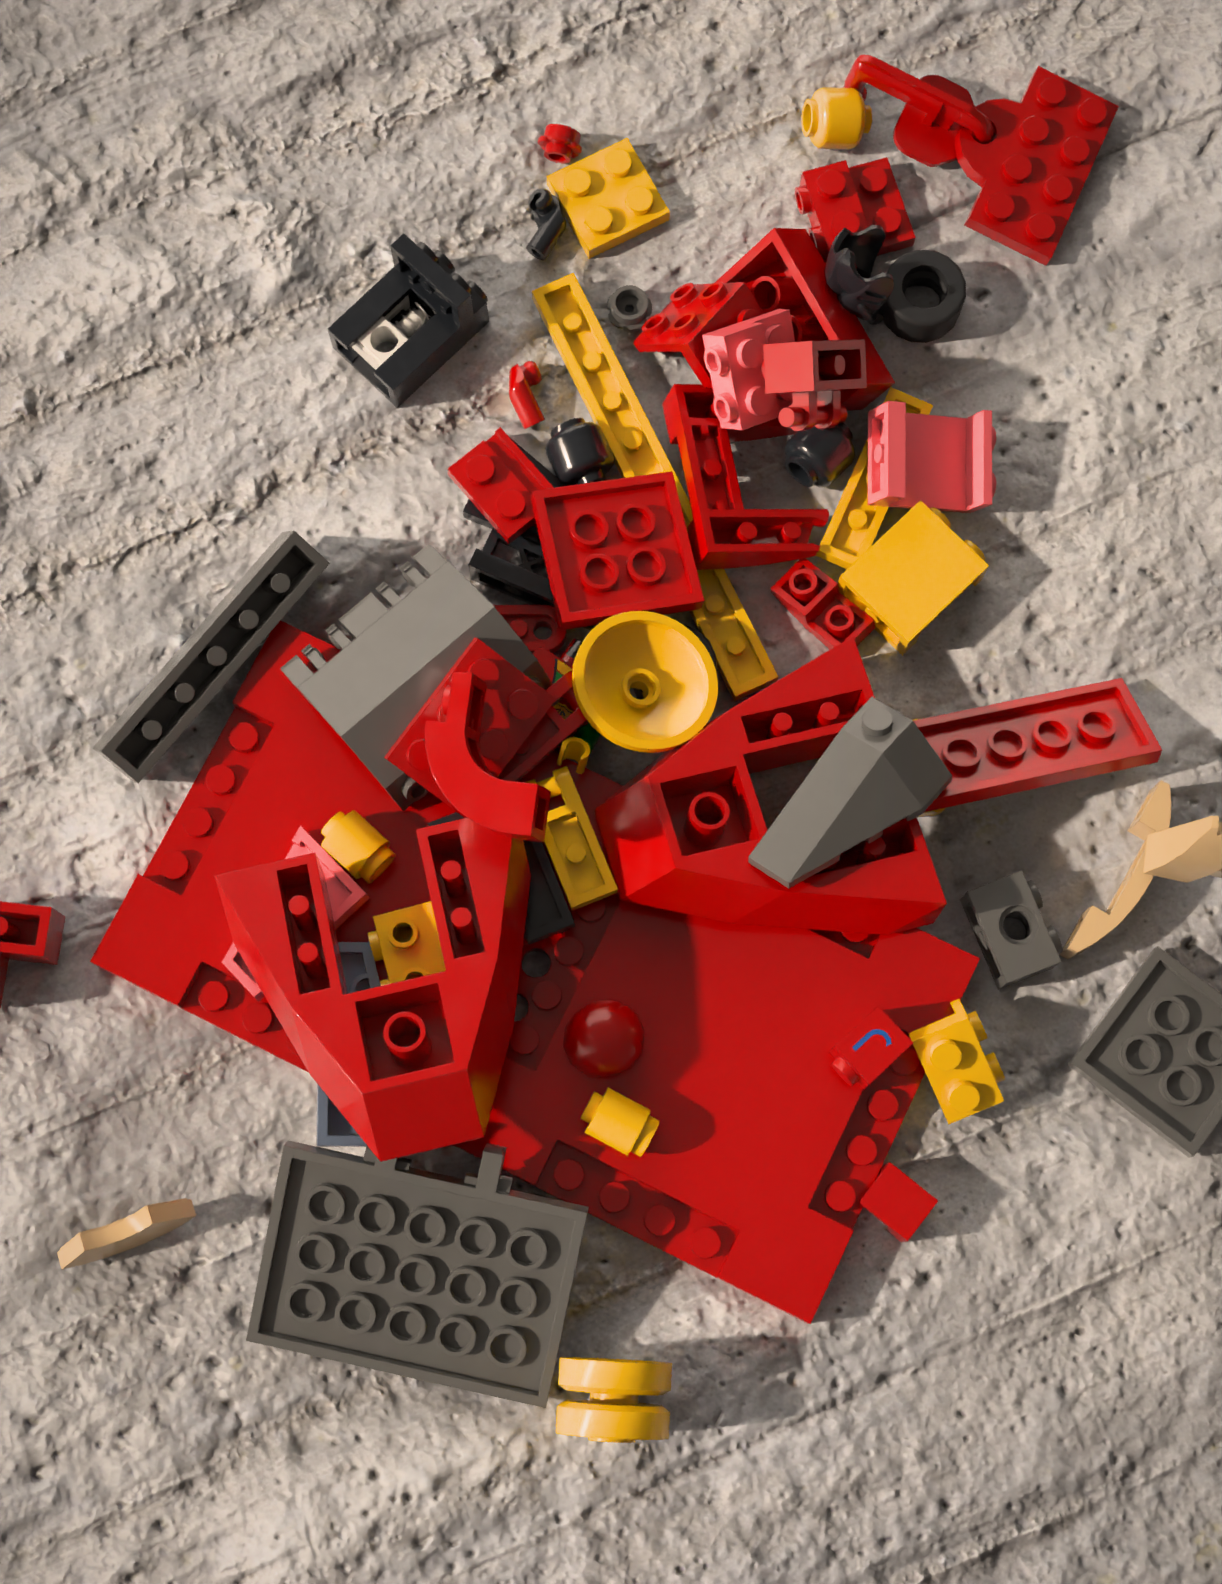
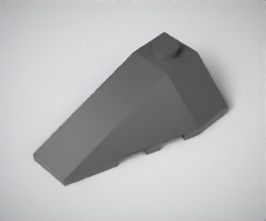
[748,697,952,888]

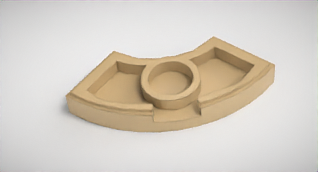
[57,1198,196,1269]

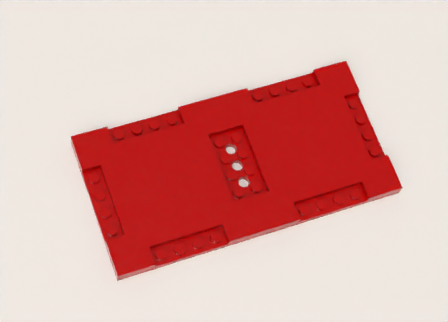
[90,620,980,1324]

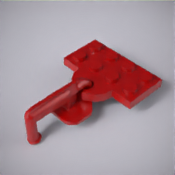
[843,54,1119,266]

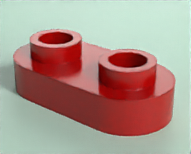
[493,605,567,654]

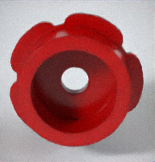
[538,124,582,164]

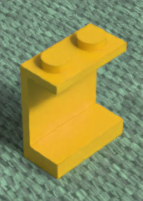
[838,500,989,656]

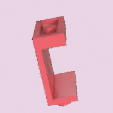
[868,401,996,513]

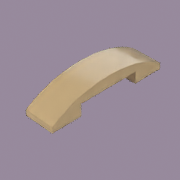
[1059,780,1171,959]

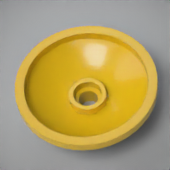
[572,611,718,753]

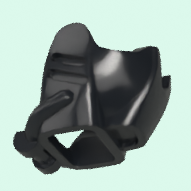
[824,225,894,325]

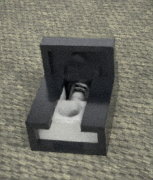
[327,233,489,408]

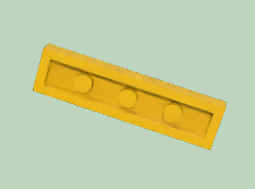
[815,387,933,569]

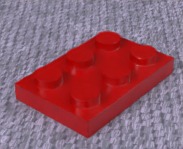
[384,637,556,818]

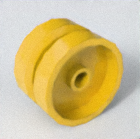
[556,1357,672,1443]

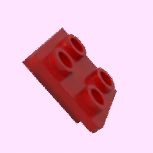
[633,281,764,388]

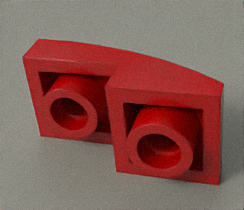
[770,558,875,649]

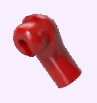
[509,361,545,429]

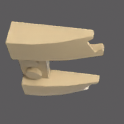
[1143,816,1222,883]

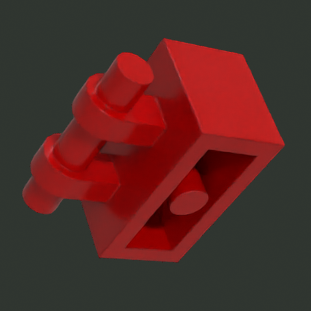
[762,339,867,431]

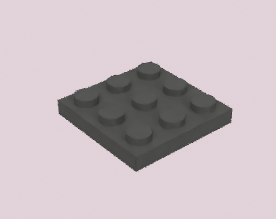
[1067,946,1222,1158]

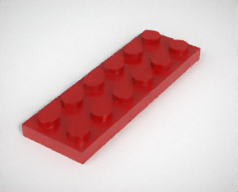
[913,678,1162,813]

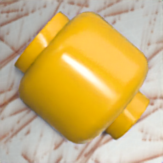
[802,87,872,150]

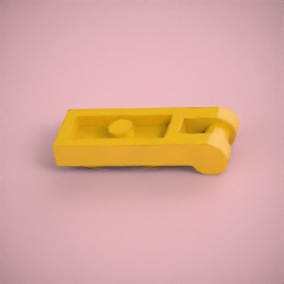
[525,766,618,911]

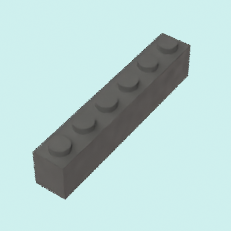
[93,531,330,783]

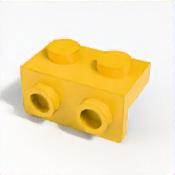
[908,999,1006,1125]

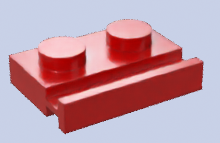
[447,427,554,544]

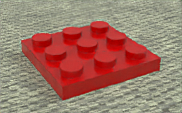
[531,471,704,630]

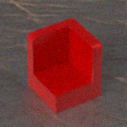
[860,1162,938,1243]

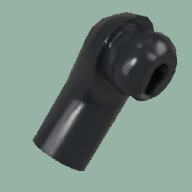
[526,188,567,261]

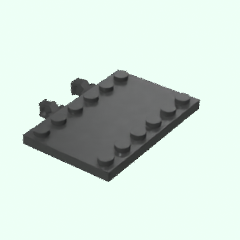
[246,1140,589,1408]

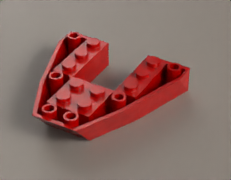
[594,636,947,935]
[214,818,531,1162]

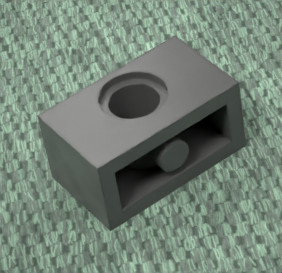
[960,870,1063,990]

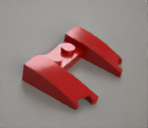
[662,384,829,570]

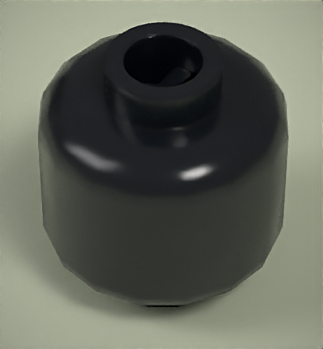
[545,418,614,486]
[785,422,855,487]

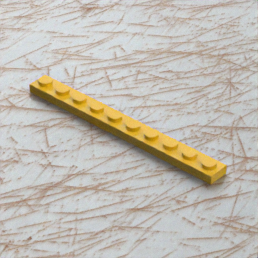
[532,273,779,702]

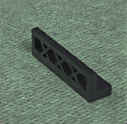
[468,527,596,630]

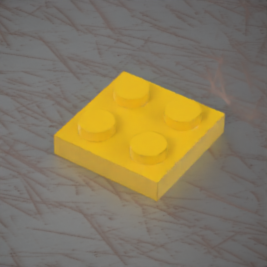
[547,138,670,259]

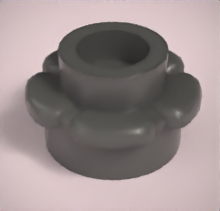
[607,285,652,330]

